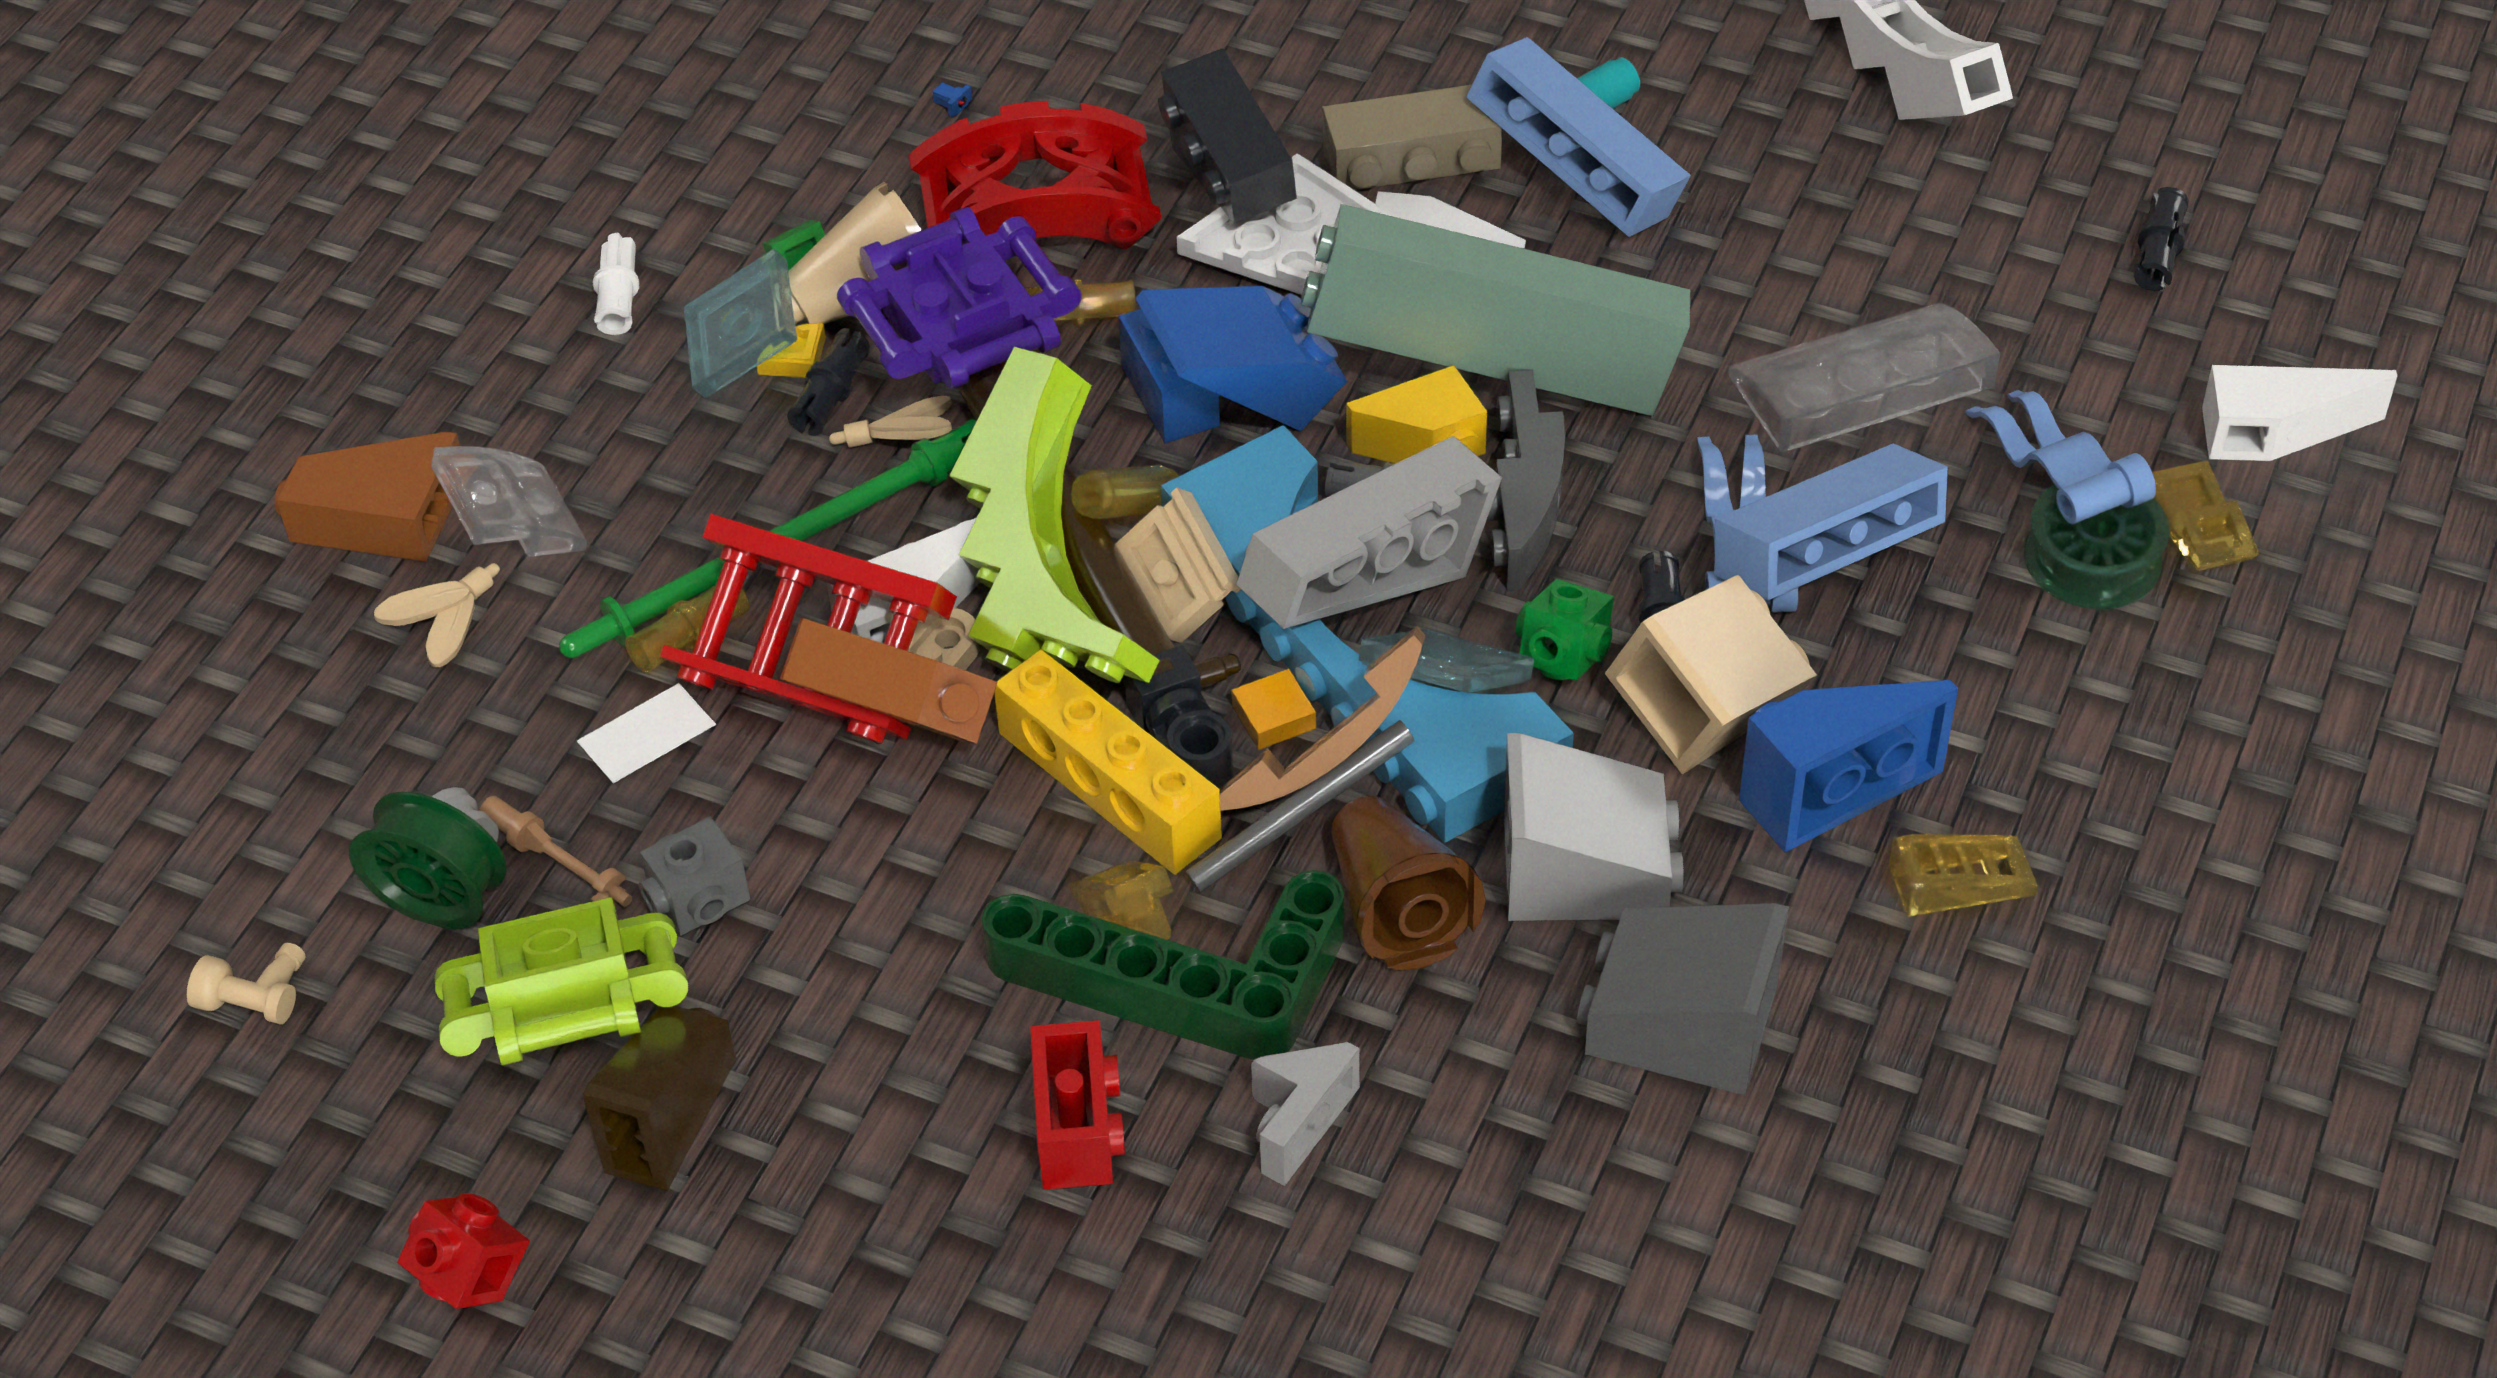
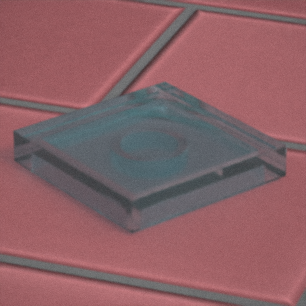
[684,249,797,398]
[1358,629,1534,693]

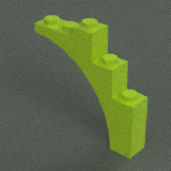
[949,347,1160,683]

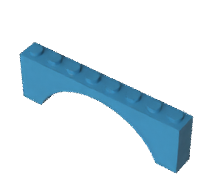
[1161,425,1574,843]

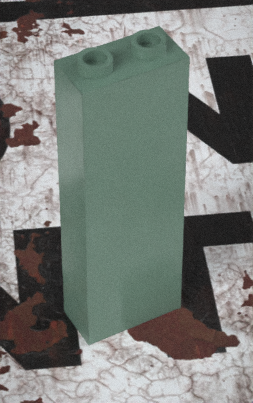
[1300,204,1690,416]

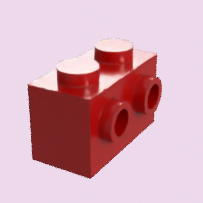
[1030,1020,1125,1190]

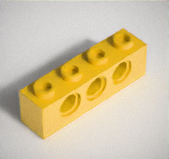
[994,649,1222,875]

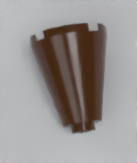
[1331,796,1486,971]

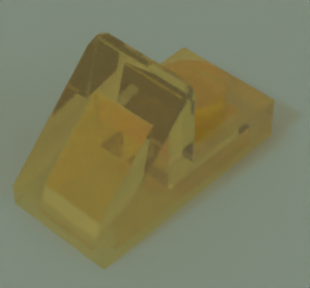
[1069,860,1174,940]

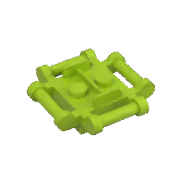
[434,897,688,1066]

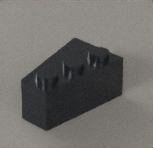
[1158,48,1297,223]

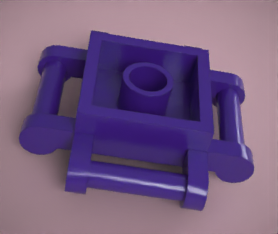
[837,207,1082,389]

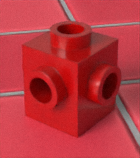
[397,1193,530,1309]

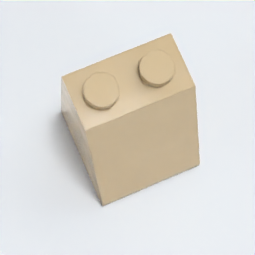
[1605,575,1817,775]

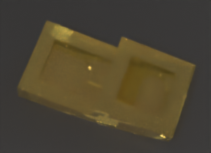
[2152,460,2259,571]

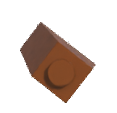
[275,432,468,562]

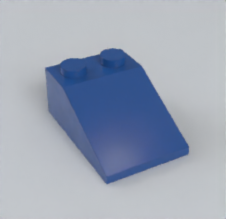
[1135,286,1347,431]
[1739,680,1958,852]

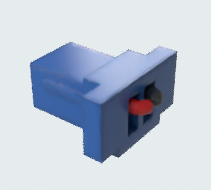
[932,82,972,117]

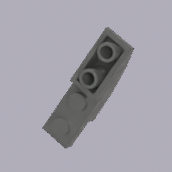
[1487,370,1565,591]

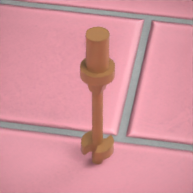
[479,796,632,907]

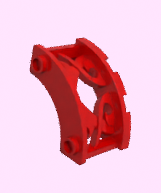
[908,101,1162,249]

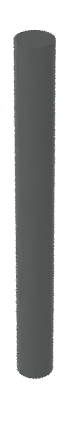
[1185,720,1415,893]

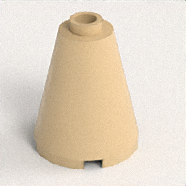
[777,182,921,325]

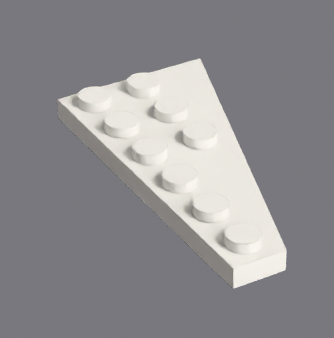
[1177,153,1395,295]

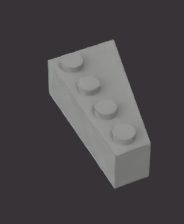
[1236,436,1502,629]

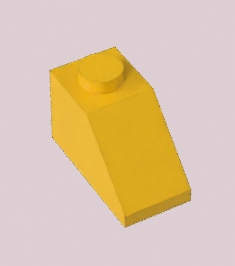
[1346,365,1487,464]

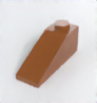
[780,618,998,743]

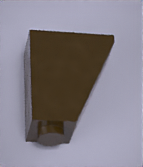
[582,1006,736,1191]

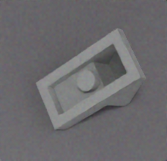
[1251,1042,1360,1186]

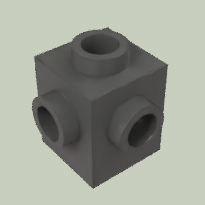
[638,816,751,936]

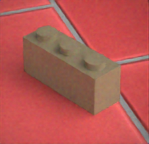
[1322,85,1502,190]

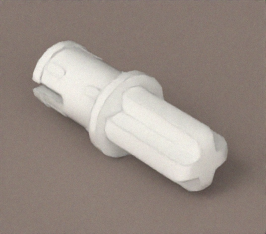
[593,233,639,335]

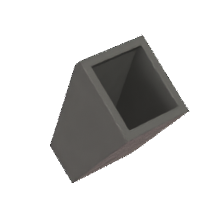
[1577,903,1789,1096]

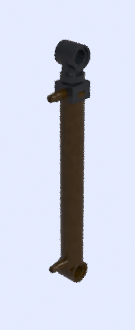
[957,349,1241,789]

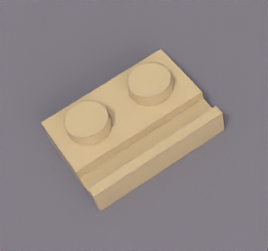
[1116,487,1241,643]

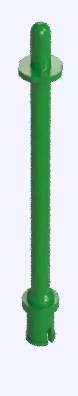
[559,419,977,659]

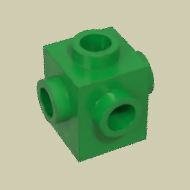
[1515,579,1614,681]

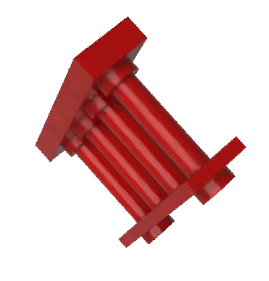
[660,514,957,744]

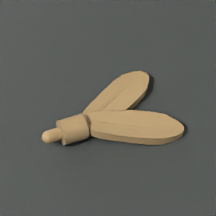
[829,396,952,448]
[374,563,500,667]

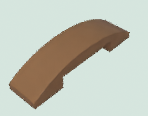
[1220,626,1426,811]

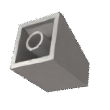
[1503,733,1683,921]

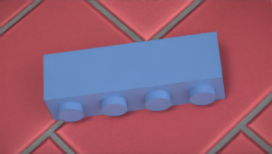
[1466,37,1691,237]
[1714,443,1948,600]

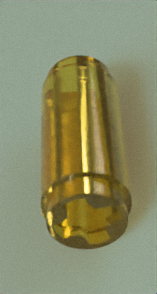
[1071,465,1179,519]

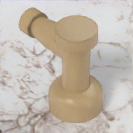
[187,943,306,1024]

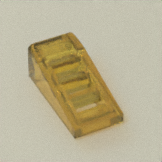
[1888,834,2038,917]

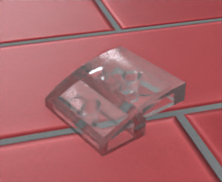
[431,446,587,557]

